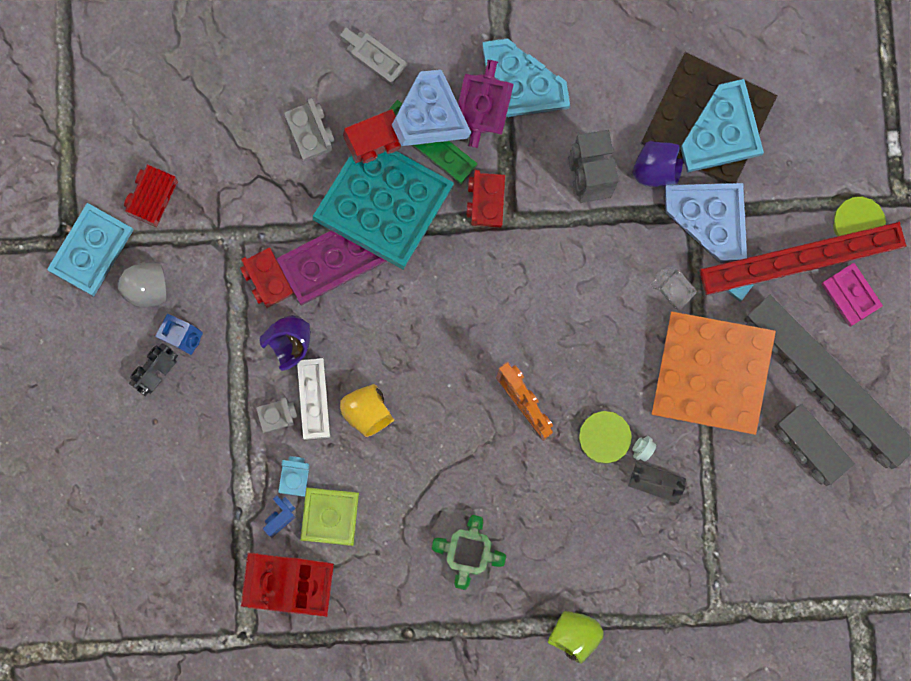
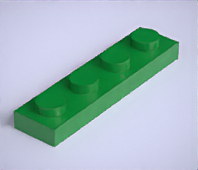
[389,99,478,185]

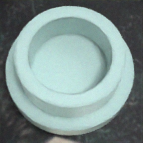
[632,436,656,462]

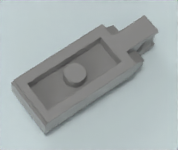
[340,28,407,86]

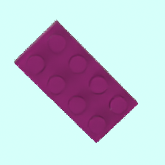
[276,230,387,306]

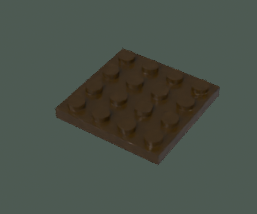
[641,52,778,184]

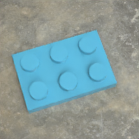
[47,203,133,297]

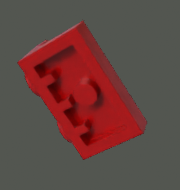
[466,170,505,227]
[240,247,294,308]

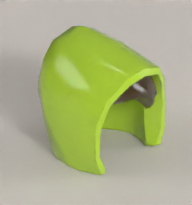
[547,610,604,664]

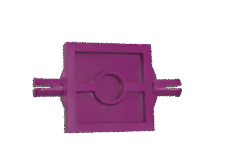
[458,59,514,148]

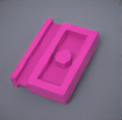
[821,263,883,327]

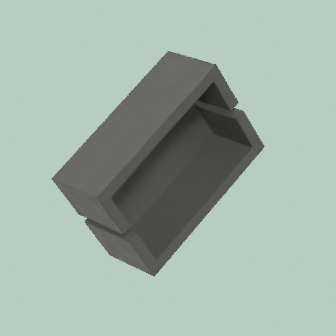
[568,130,619,203]

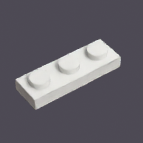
[297,358,330,440]

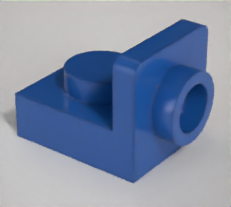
[155,314,203,355]
[263,496,296,538]

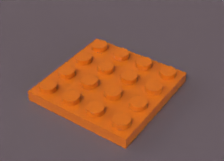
[652,311,776,435]

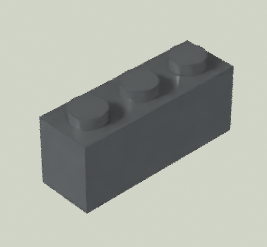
[774,404,855,486]

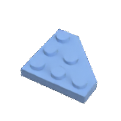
[392,70,471,146]
[665,183,747,262]

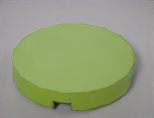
[833,197,886,236]
[579,411,632,464]

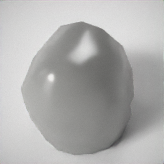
[118,263,166,307]

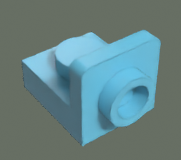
[278,456,310,497]

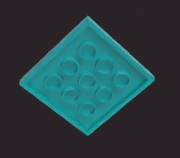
[312,151,454,270]

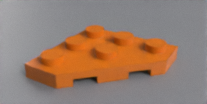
[496,362,553,441]

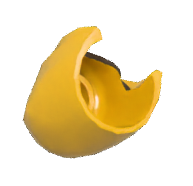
[340,384,394,437]

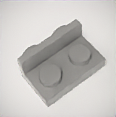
[284,98,334,162]

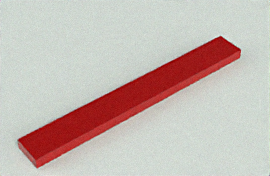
[699,222,907,296]

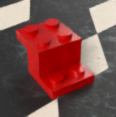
[241,553,334,617]

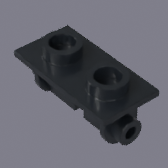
[129,343,178,396]
[628,461,686,504]

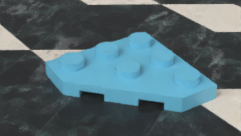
[482,39,570,117]
[681,79,764,173]

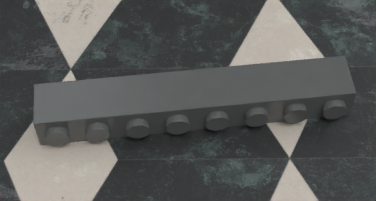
[744,295,911,469]

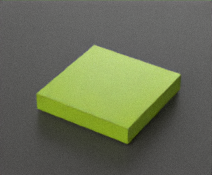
[300,488,359,546]

